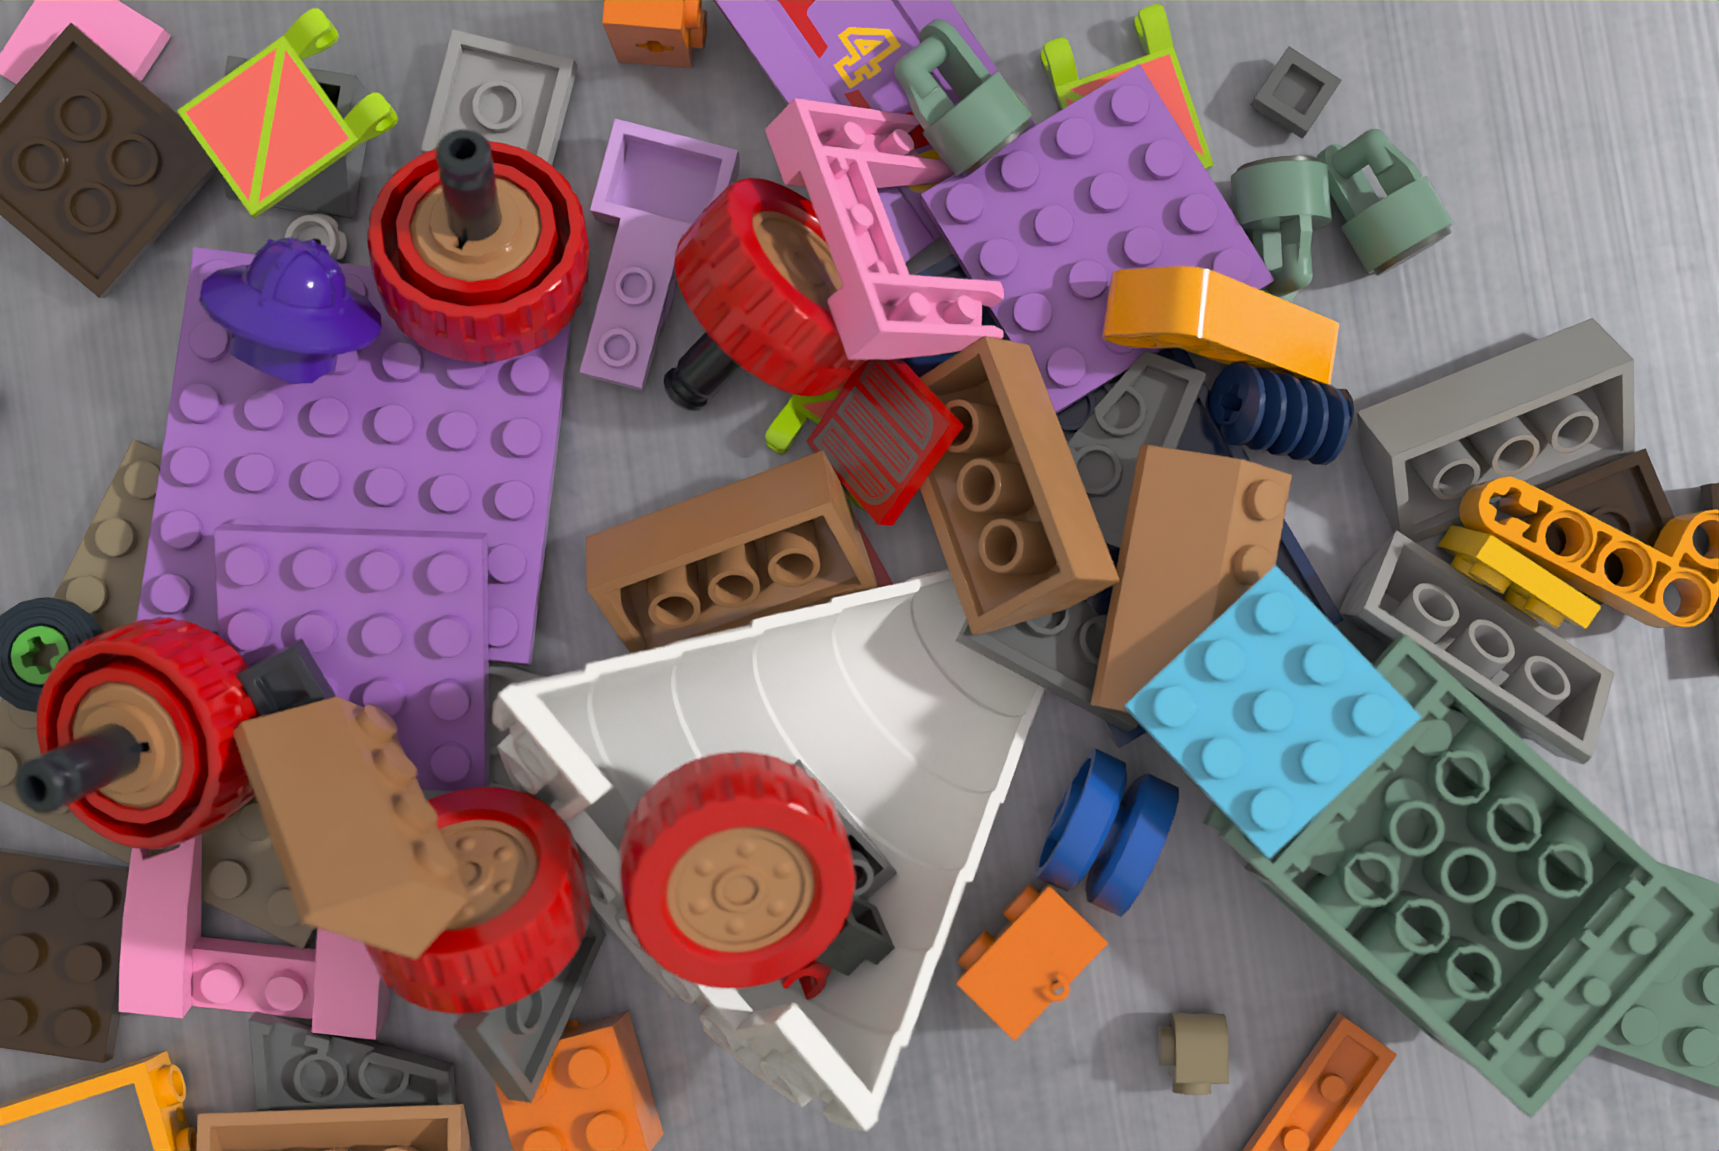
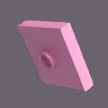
[0,0,171,85]

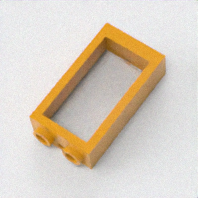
[0,1050,197,1151]

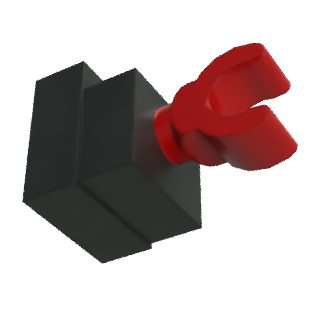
[780,894,895,1000]

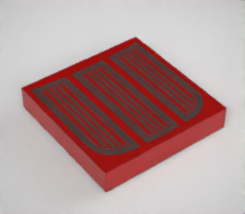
[806,358,964,526]

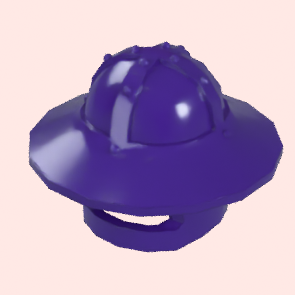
[199,238,381,384]

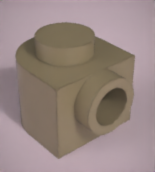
[1157,1013,1229,1095]

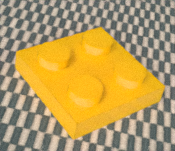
[1438,525,1601,629]

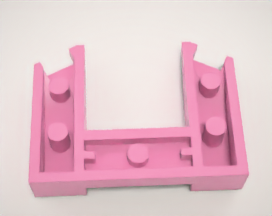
[765,98,1004,360]
[118,834,390,1040]

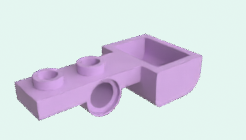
[579,118,740,392]

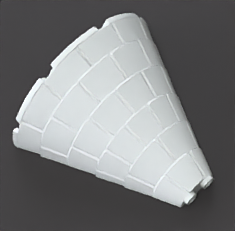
[492,568,1047,1131]

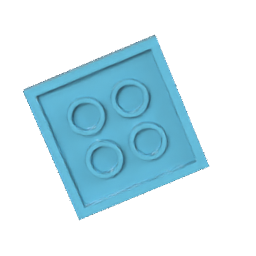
[1123,565,1421,859]

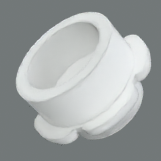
[285,213,347,261]

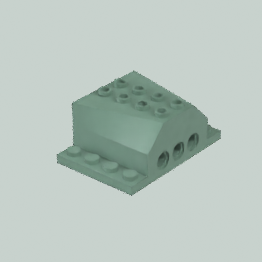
[1219,635,1714,1118]

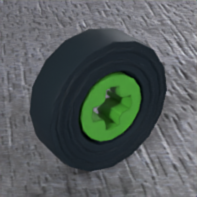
[0,597,104,713]

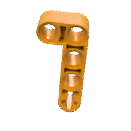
[1102,266,1339,385]
[1459,477,1719,628]

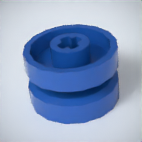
[1034,748,1179,917]

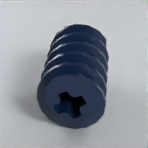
[1209,362,1354,465]

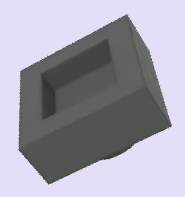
[1250,46,1342,139]

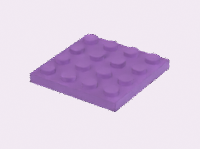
[920,64,1275,414]
[214,524,490,791]

